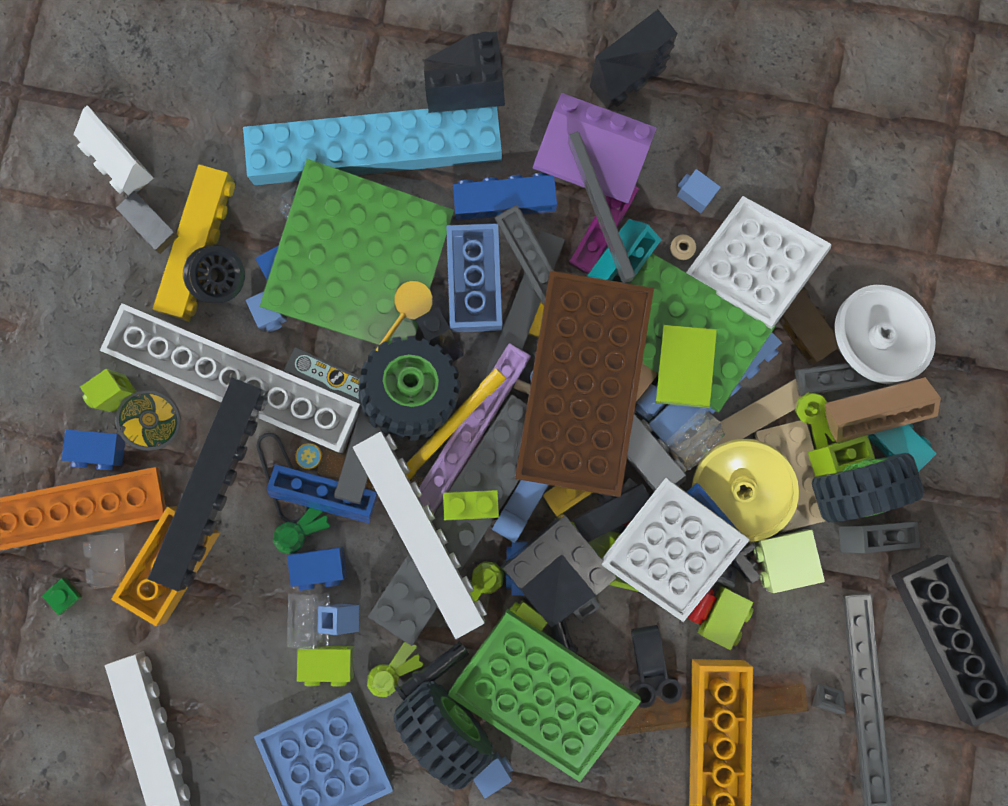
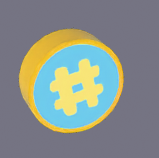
[296,443,323,469]

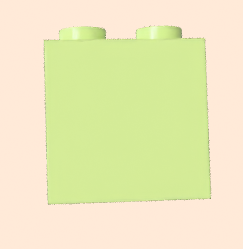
[753,529,825,593]

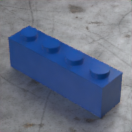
[453,173,557,221]
[267,464,377,524]

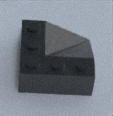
[590,9,678,109]
[424,32,505,113]
[500,515,616,628]

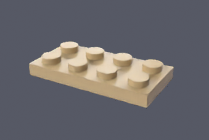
[754,421,825,532]

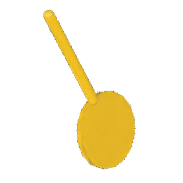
[376,281,432,351]

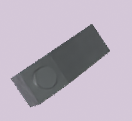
[839,522,920,553]

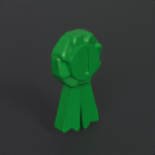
[273,508,330,554]

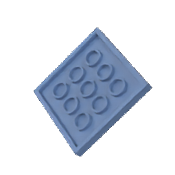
[254,691,394,806]

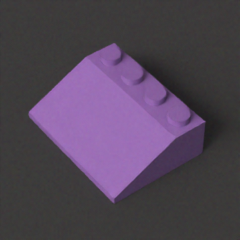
[533,93,656,203]

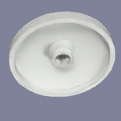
[835,285,935,384]

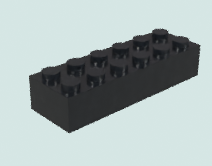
[891,554,1008,727]

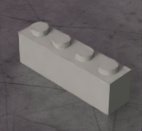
[627,410,686,492]

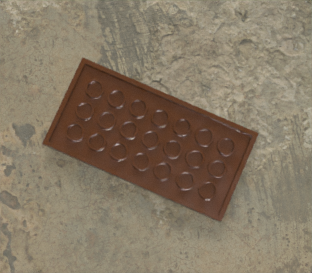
[515,271,654,497]

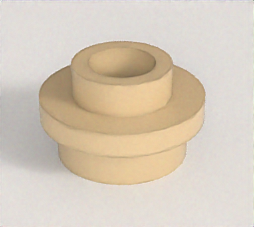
[670,235,696,260]

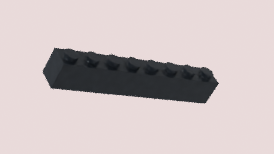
[148,377,268,591]

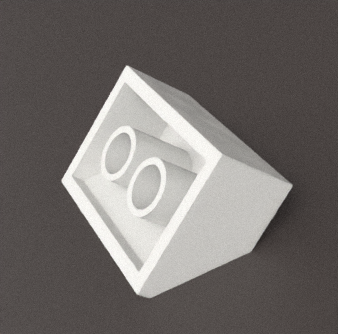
[74,106,154,195]

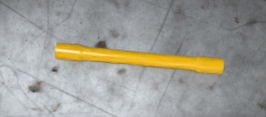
[406,368,507,480]

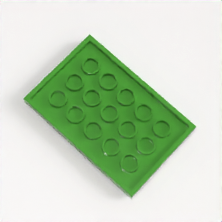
[630,253,776,413]
[448,609,641,782]

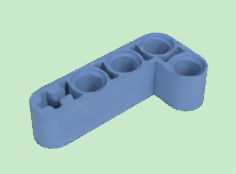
[492,480,548,543]

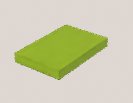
[656,325,717,408]

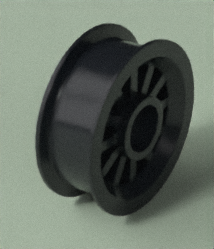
[183,246,245,303]

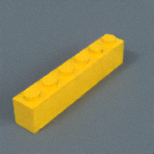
[153,164,235,322]

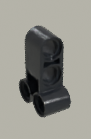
[630,625,682,708]

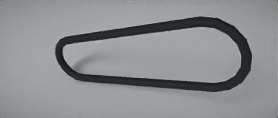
[256,433,309,523]

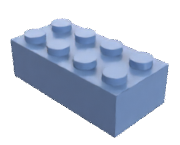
[447,224,502,333]

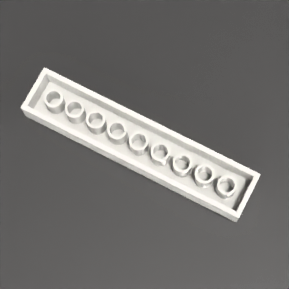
[100,303,362,453]

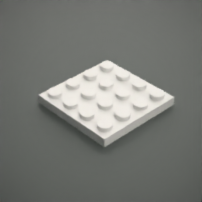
[686,196,831,330]
[601,478,749,622]

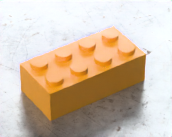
[111,506,221,626]

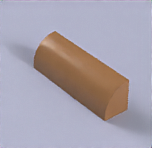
[825,377,941,443]

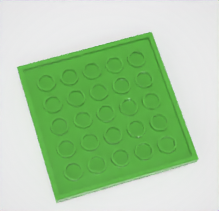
[259,159,454,345]

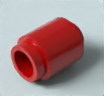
[687,589,717,625]

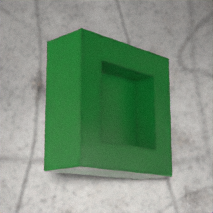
[42,578,82,615]

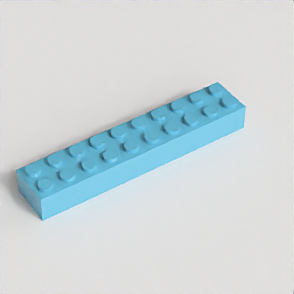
[243,106,502,185]

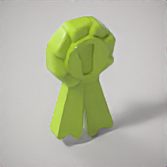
[795,392,835,449]
[470,561,504,602]
[367,641,423,697]

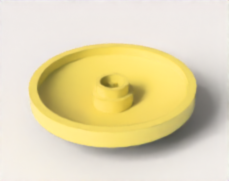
[692,439,799,542]

